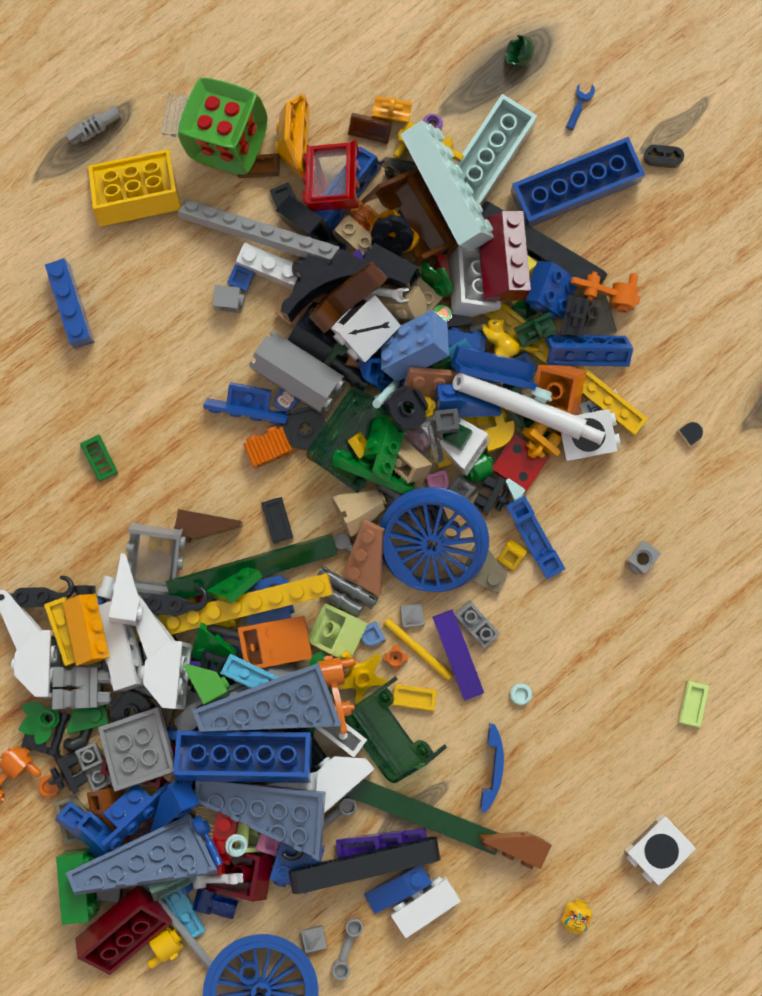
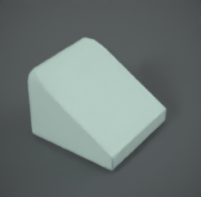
[504,479,525,501]

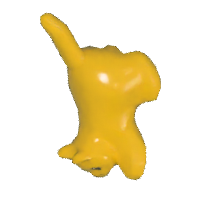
[481,317,539,358]

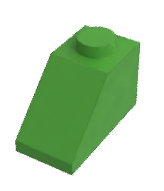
[183,664,230,706]

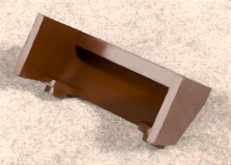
[361,168,457,267]

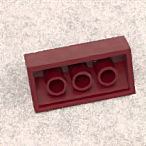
[479,211,531,301]
[75,886,172,975]

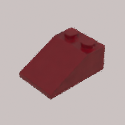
[203,847,274,902]

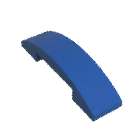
[506,495,565,579]
[480,723,504,812]

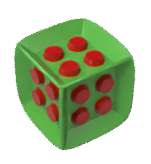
[178,78,268,175]

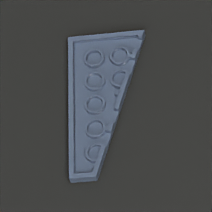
[192,663,342,732]
[195,781,326,861]
[66,814,218,895]

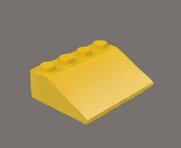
[88,149,181,227]

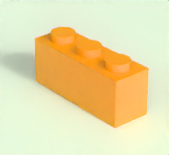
[63,594,110,666]

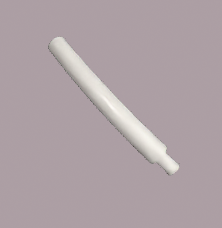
[453,373,606,445]

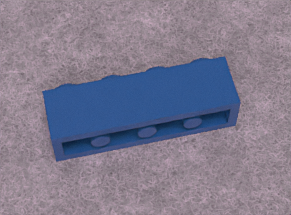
[45,258,95,349]

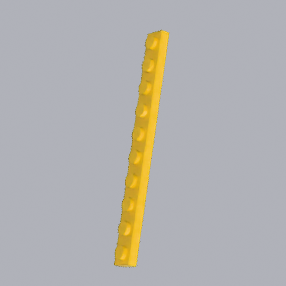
[482,301,648,436]
[134,573,333,643]

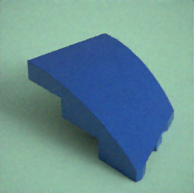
[358,347,394,392]

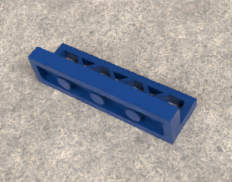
[313,146,381,232]
[545,335,634,367]
[450,345,537,390]

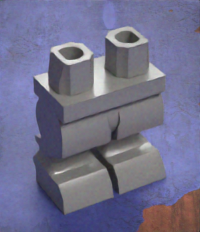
[52,667,112,710]

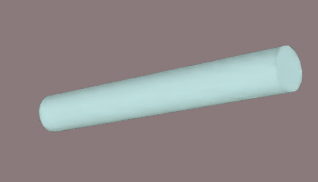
[372,380,400,408]

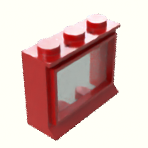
[302,139,361,211]

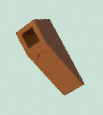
[87,786,132,844]
[478,831,552,869]

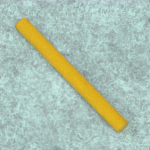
[383,618,453,681]

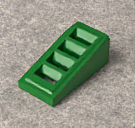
[80,434,118,482]

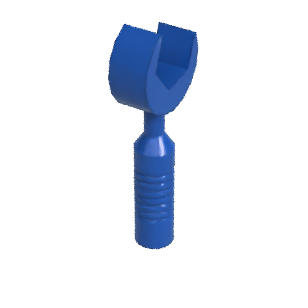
[566,83,595,130]
[193,815,223,867]

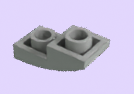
[454,600,500,648]
[75,742,112,791]

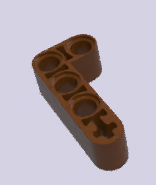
[309,261,387,333]

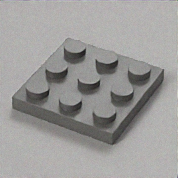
[98,707,175,792]

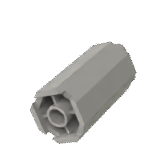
[249,331,345,414]

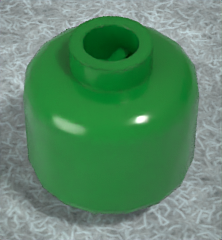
[463,453,494,483]

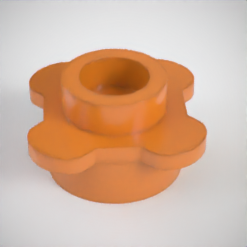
[383,644,409,670]

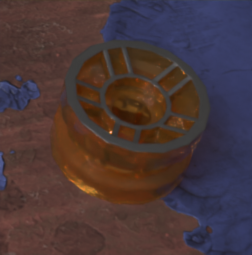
[345,200,378,231]

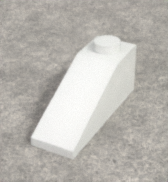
[109,553,143,626]

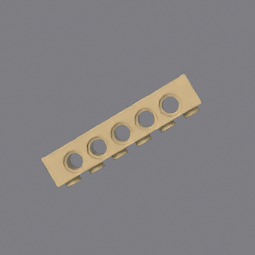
[335,215,443,312]

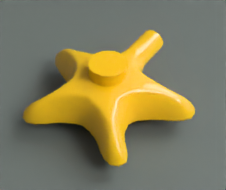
[338,651,388,704]

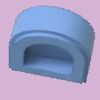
[361,621,386,646]

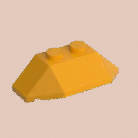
[275,94,310,179]

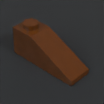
[174,509,243,543]

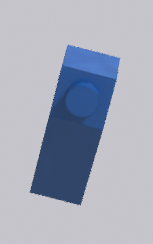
[435,384,501,417]
[150,781,199,833]
[364,865,432,914]

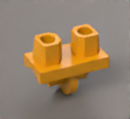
[372,96,413,124]
[521,421,562,458]

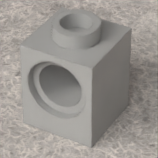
[212,285,245,313]
[625,540,661,575]

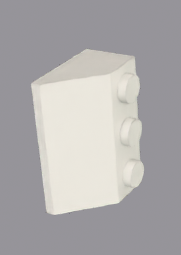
[449,246,501,317]

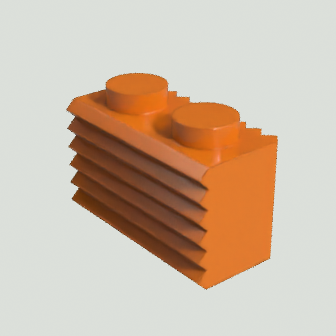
[243,426,293,469]

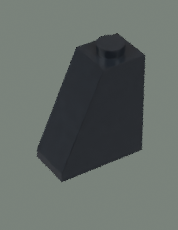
[275,195,337,242]

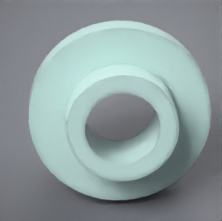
[531,387,552,404]
[225,834,248,857]

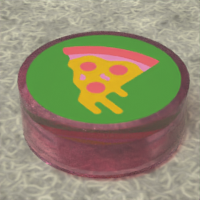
[432,304,453,325]

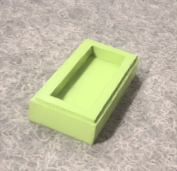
[678,681,709,728]

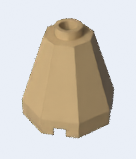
[332,490,387,538]

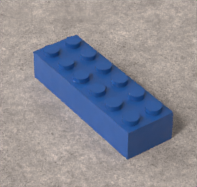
[510,137,645,227]
[173,731,312,783]

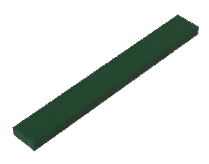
[166,533,337,599]
[345,779,499,855]

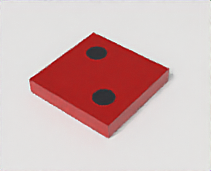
[493,434,549,492]

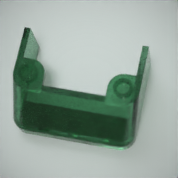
[344,676,447,783]

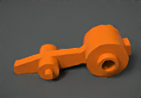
[570,271,641,313]
[317,655,356,735]
[0,745,41,803]

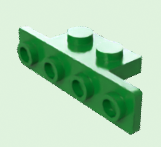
[363,404,410,482]

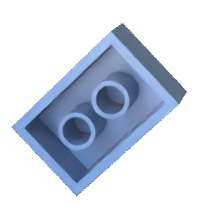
[381,310,449,382]

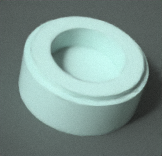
[510,683,532,705]

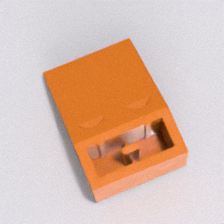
[238,615,312,668]

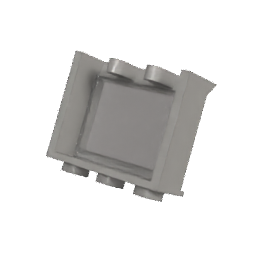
[126,521,186,595]

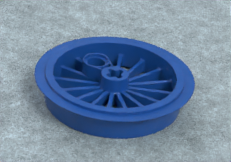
[379,487,489,592]
[203,934,318,996]

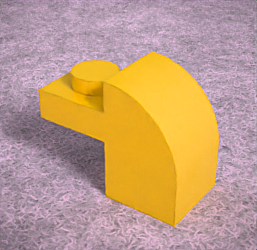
[483,408,514,454]

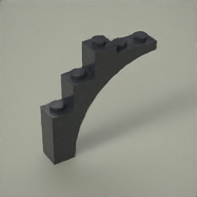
[280,243,420,323]

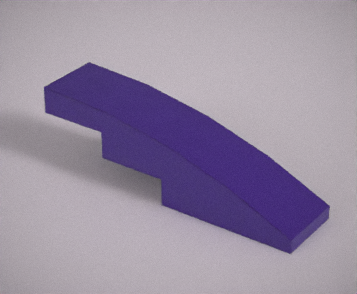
[432,609,484,701]
[336,828,427,858]

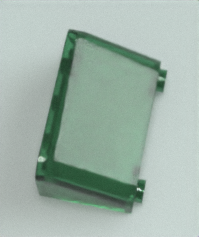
[306,388,387,493]

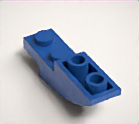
[55,802,125,858]

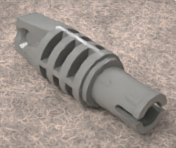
[66,106,122,145]

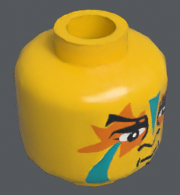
[561,899,593,934]

